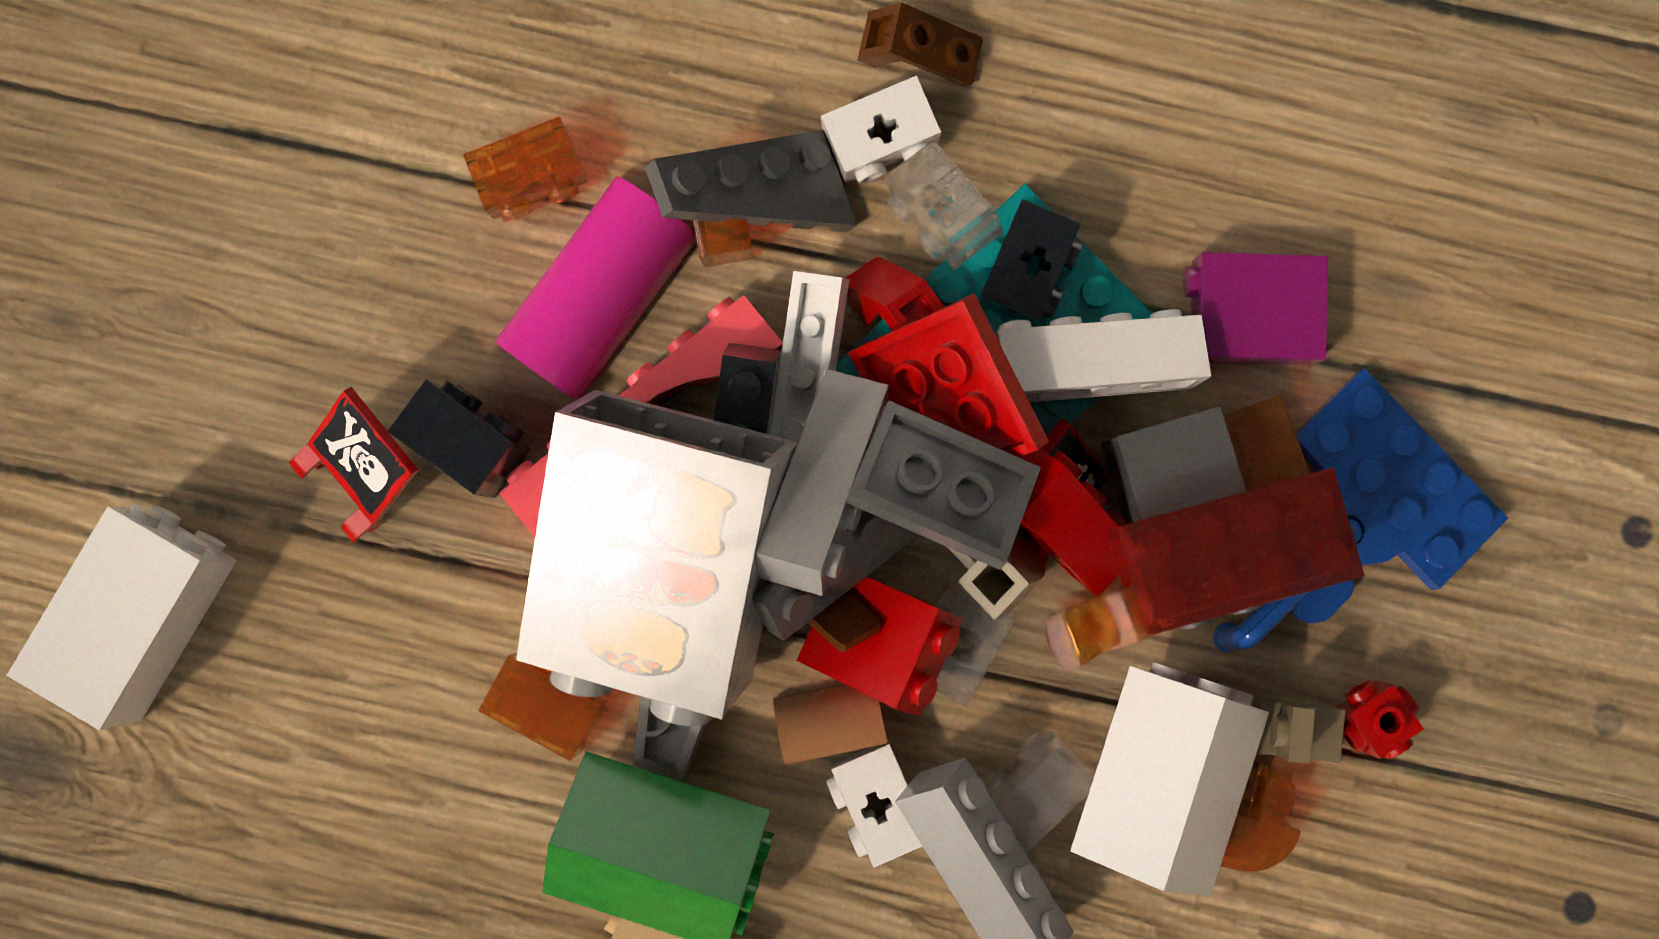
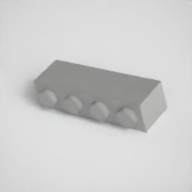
[756,369,888,596]
[895,757,1074,939]

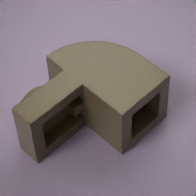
[947,535,1045,621]
[1257,699,1345,764]

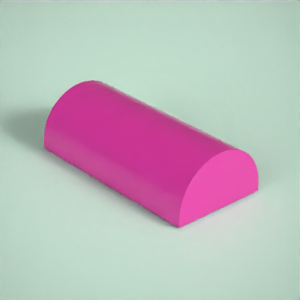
[494,176,699,401]

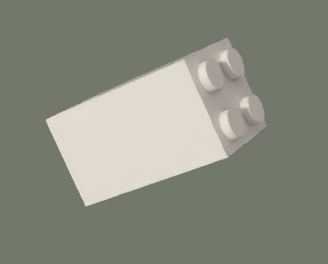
[6,503,237,730]
[1070,662,1269,896]

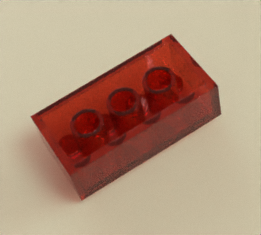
[1106,467,1365,636]

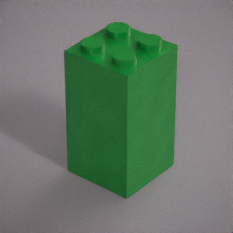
[542,751,774,939]

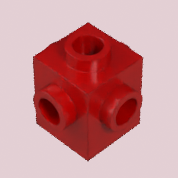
[1335,680,1424,759]

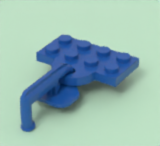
[1213,368,1508,653]

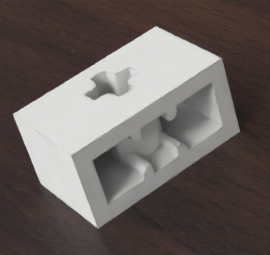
[821,76,941,184]
[826,739,922,867]

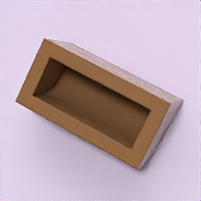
[773,684,888,765]

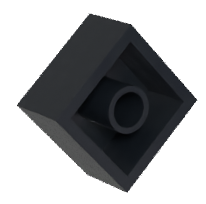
[388,379,531,498]

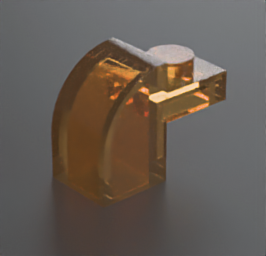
[1044,581,1158,672]
[1221,763,1301,872]

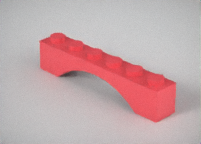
[499,295,783,537]

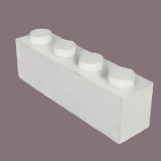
[995,309,1211,402]

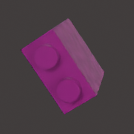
[1183,252,1328,366]

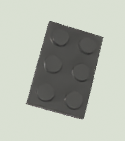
[846,401,1041,570]

